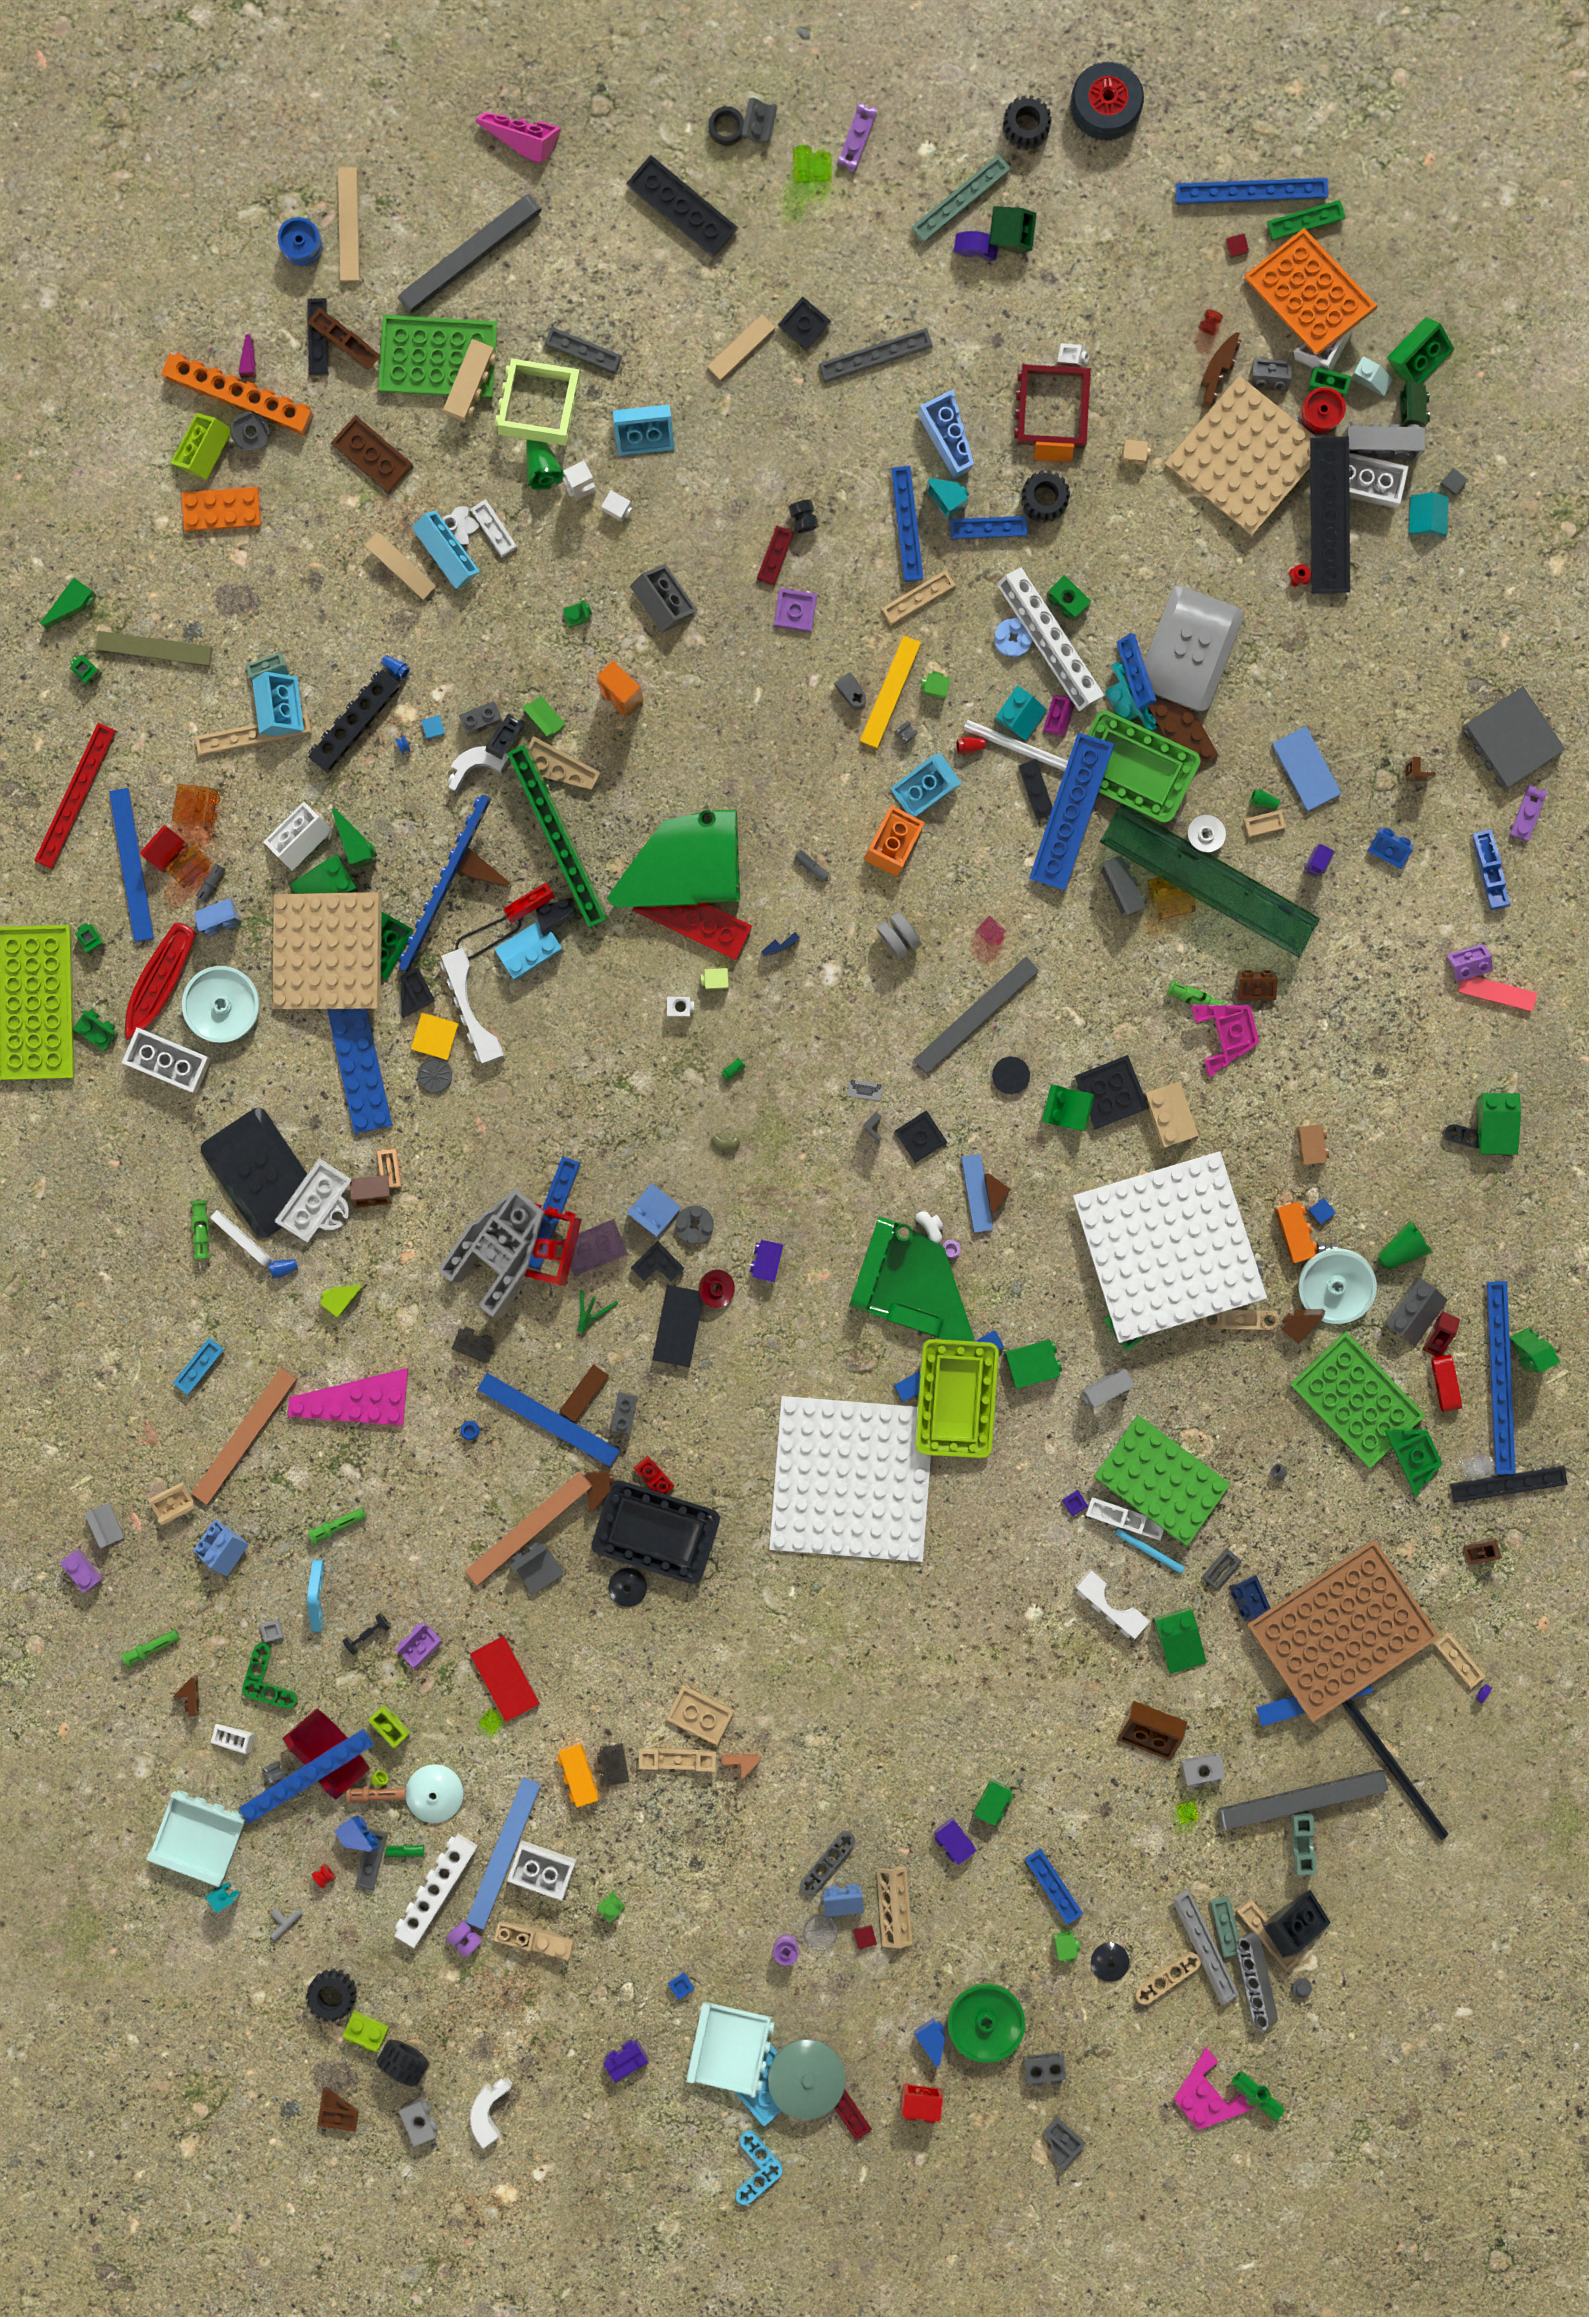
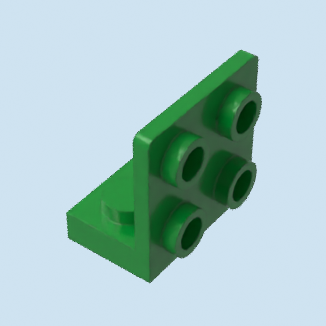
[1042,1084,1094,1131]

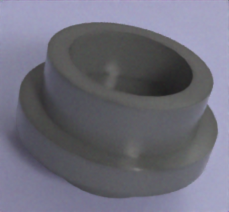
[1292,1978,1312,1998]

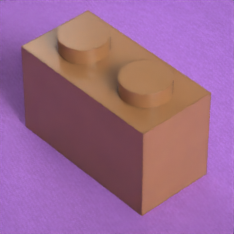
[1297,1124,1329,1165]

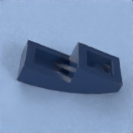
[761,932,800,956]

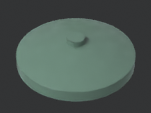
[768,2039,845,2120]

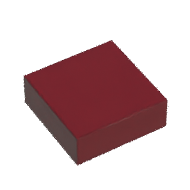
[1226,233,1249,258]
[853,1924,877,1949]

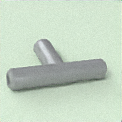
[270,1909,302,1941]

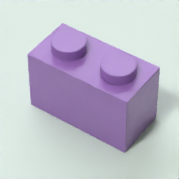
[60,1549,104,1593]

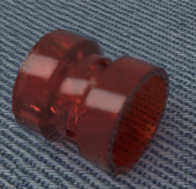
[1198,309,1223,336]

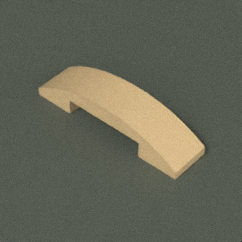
[639,1748,716,1772]

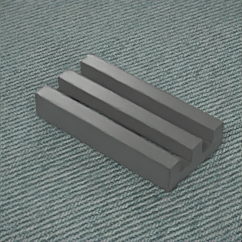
[1201,1548,1241,1590]

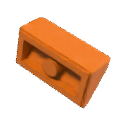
[1034,441,1074,462]

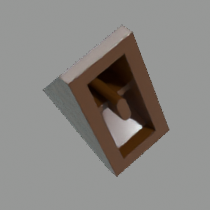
[984,1173,1011,1212]
[1463,1537,1502,1565]

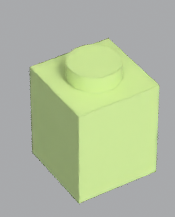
[701,968,729,990]

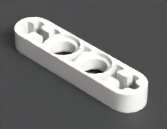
[211,1210,272,1267]

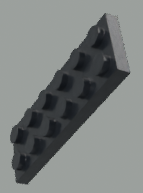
[626,154,738,258]

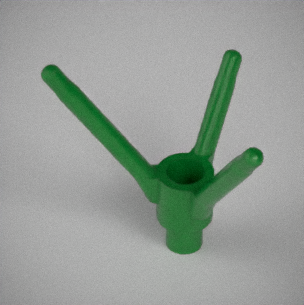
[577,1290,618,1333]

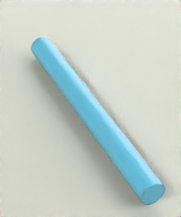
[1115,1528,1185,1574]

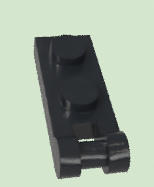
[485,713,526,760]

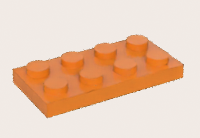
[181,487,261,532]

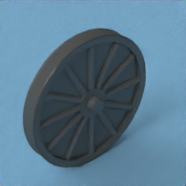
[417,1057,452,1092]

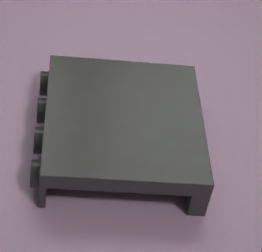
[1462,686,1566,790]

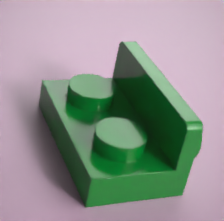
[73,1009,118,1051]

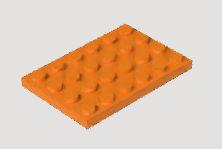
[1244,228,1377,357]

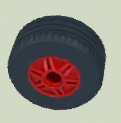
[1070,61,1144,141]

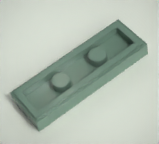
[1210,1896,1239,1958]

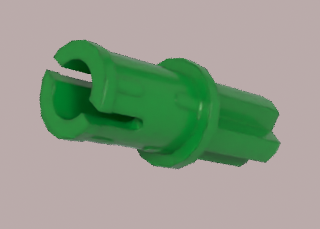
[385,1843,424,1859]

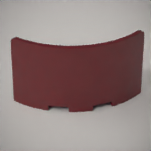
[282,1708,370,1800]

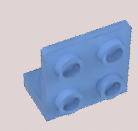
[627,1184,681,1237]

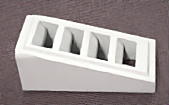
[211,1724,255,1754]

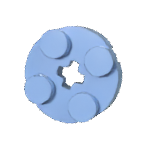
[994,618,1032,657]

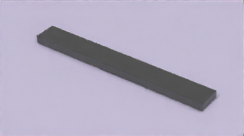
[913,957,1039,1074]

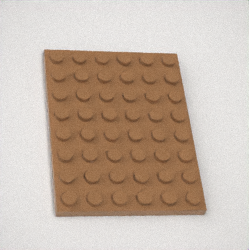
[1247,1539,1440,1723]

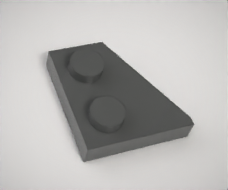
[1044,2116,1086,2172]

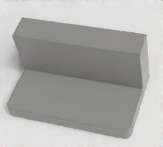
[85,1503,124,1548]

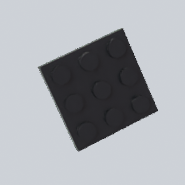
[1074,1055,1149,1129]

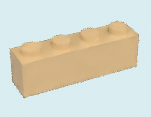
[443,339,496,423]

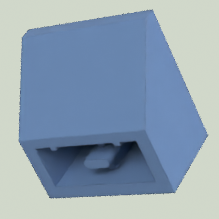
[194,898,241,937]
[193,1519,249,1576]
[823,1883,864,1917]

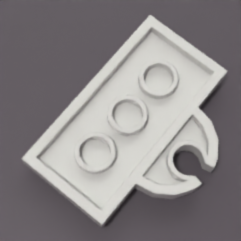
[275,1158,351,1243]

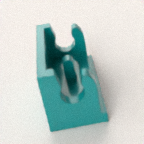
[206,1882,240,1913]

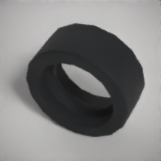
[709,106,744,146]

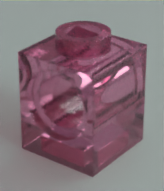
[975,916,1006,946]

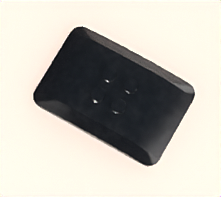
[201,1108,308,1238]
[591,1480,720,1584]

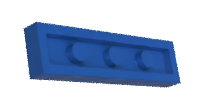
[950,516,1027,540]
[1116,633,1156,710]
[1024,1848,1083,1924]

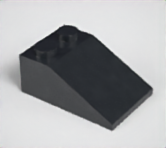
[1262,1890,1331,1958]

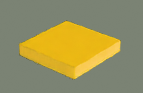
[411,1013,459,1060]

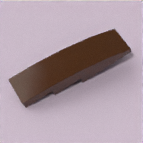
[307,307,381,371]

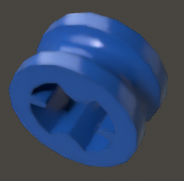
[395,735,411,755]

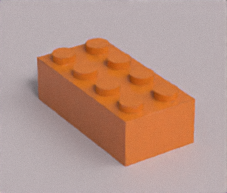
[596,660,644,716]

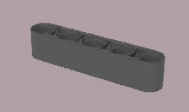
[1236,1932,1278,2031]

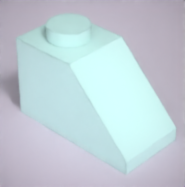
[1351,356,1393,397]

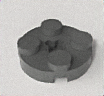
[230,412,270,451]
[676,1206,714,1244]

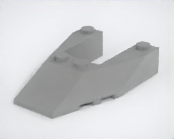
[438,1189,544,1317]

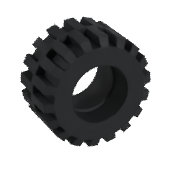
[1003,95,1052,150]
[1021,470,1070,523]
[306,1969,357,2022]
[376,2039,430,2087]

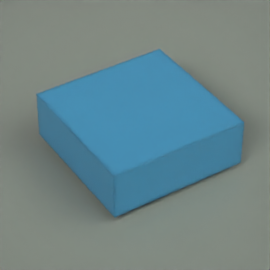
[421,715,445,739]

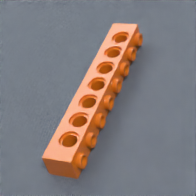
[161,353,314,436]

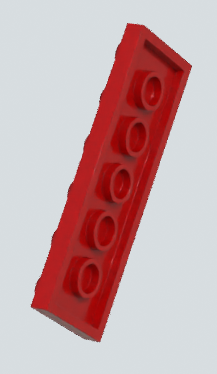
[632,903,752,961]

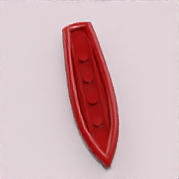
[125,922,196,1040]

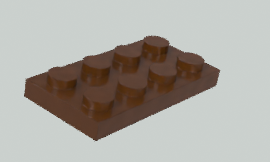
[1148,699,1219,767]

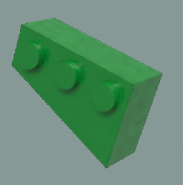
[1510,1327,1561,1373]

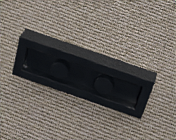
[1018,759,1053,820]

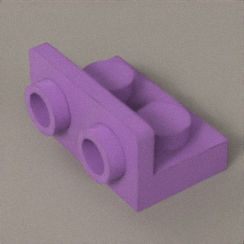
[1447,944,1493,982]

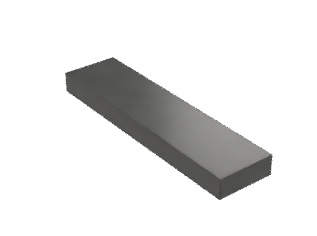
[544,326,622,374]

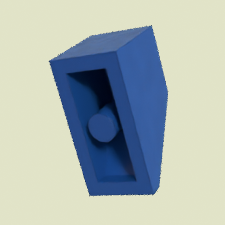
[914,2018,946,2067]

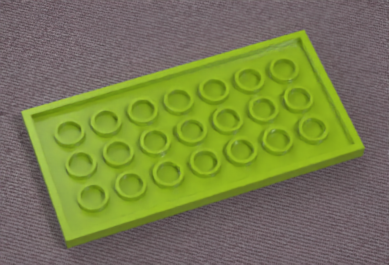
[0,925,74,1080]

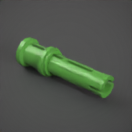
[308,1507,367,1545]
[121,1629,180,1668]

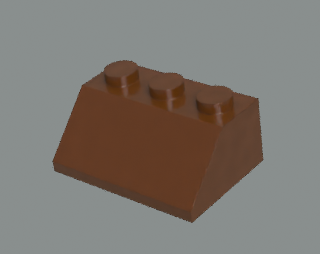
[1117,1701,1187,1761]

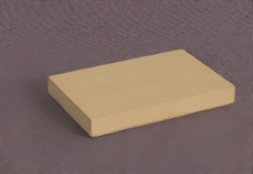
[666,1685,734,1746]

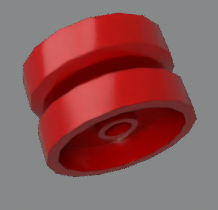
[1300,387,1346,435]

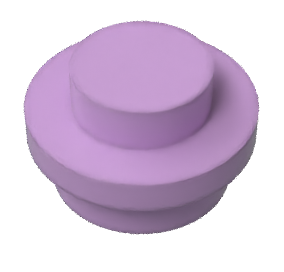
[942,1240,961,1259]

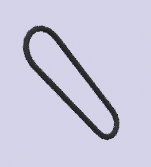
[455,916,521,959]

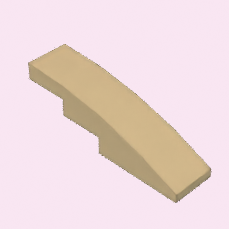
[364,532,436,600]

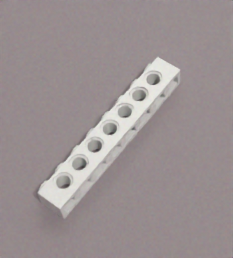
[997,567,1104,712]

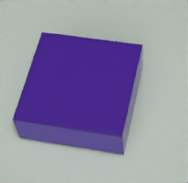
[1062,1490,1088,1516]

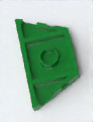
[1385,1429,1443,1496]

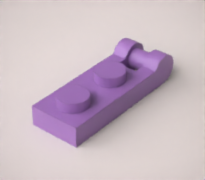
[1509,785,1547,841]

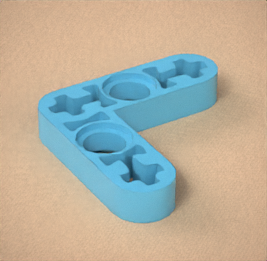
[307,1560,324,1632]
[736,2130,782,2205]

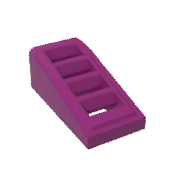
[238,334,257,378]

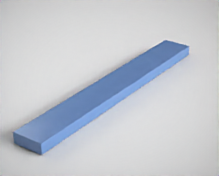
[466,1777,541,1930]

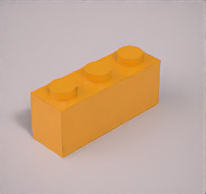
[557,1742,600,1808]

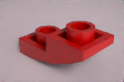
[634,1455,675,1494]

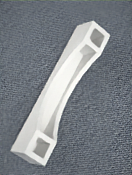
[440,948,505,1064]

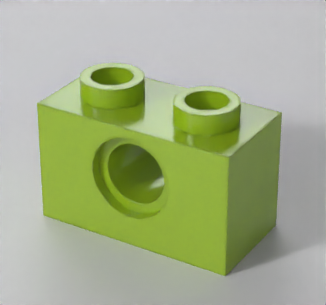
[368,1704,411,1748]

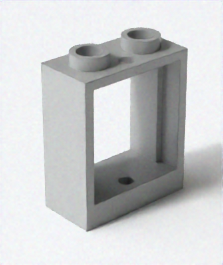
[1081,1367,1135,1408]

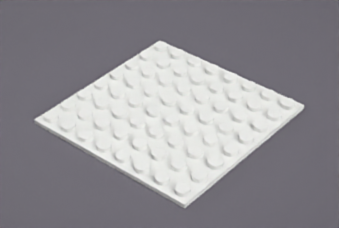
[1073,1151,1267,1343]
[769,1396,931,1562]

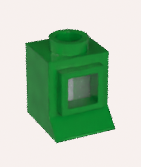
[69,655,102,687]
[75,923,106,954]

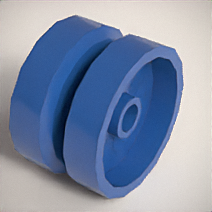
[277,217,323,267]

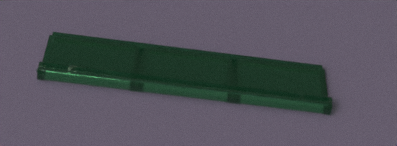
[1100,803,1320,958]

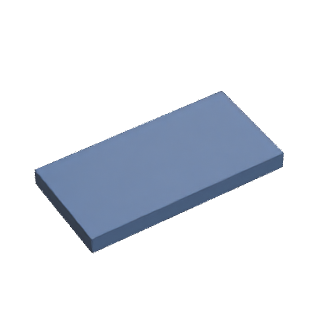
[1271,726,1342,812]

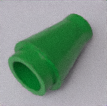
[1250,788,1280,810]

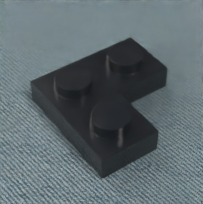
[630,1241,685,1281]

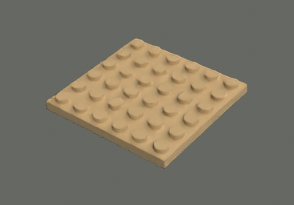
[1165,375,1316,536]
[272,892,382,1010]

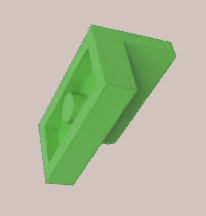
[522,696,565,739]

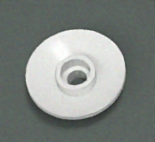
[1188,815,1226,852]

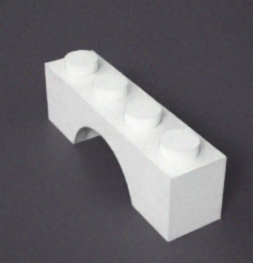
[1075,1569,1150,1639]

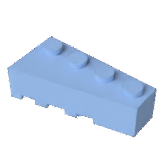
[917,390,974,479]

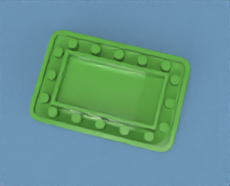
[1087,711,1201,823]

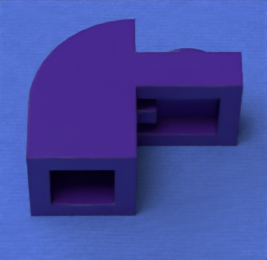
[953,231,998,261]

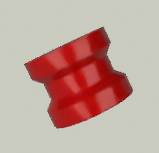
[312,1864,336,1889]

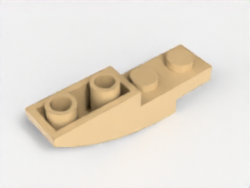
[494,1921,575,1960]

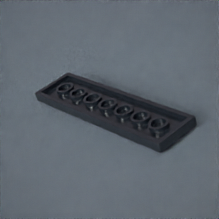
[1309,436,1350,594]

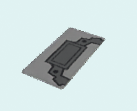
[847,1079,883,1101]

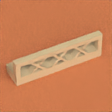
[876,1866,912,1948]

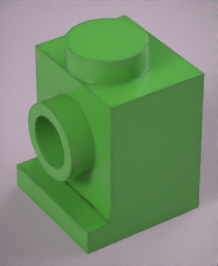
[597,1891,625,1923]

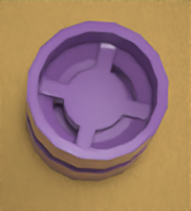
[445,1920,482,1958]
[774,1935,798,1965]

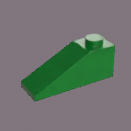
[40,578,96,629]

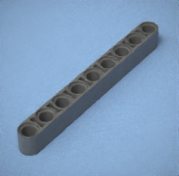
[398,194,542,314]
[1217,1770,1388,1829]

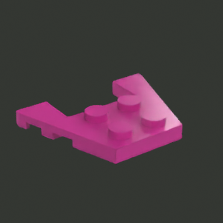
[1190,1004,1259,1076]
[1173,2047,1255,2130]

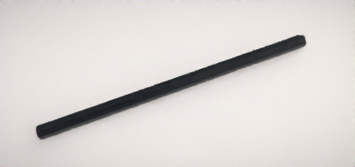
[1341,1699,1448,1840]

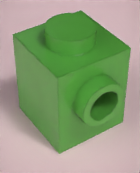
[921,671,951,700]
[1053,1931,1080,1963]

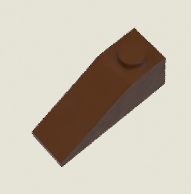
[456,848,512,888]

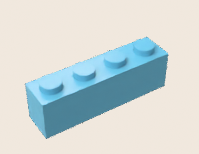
[412,510,480,589]

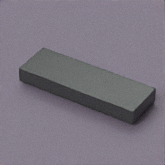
[355,1828,388,1891]

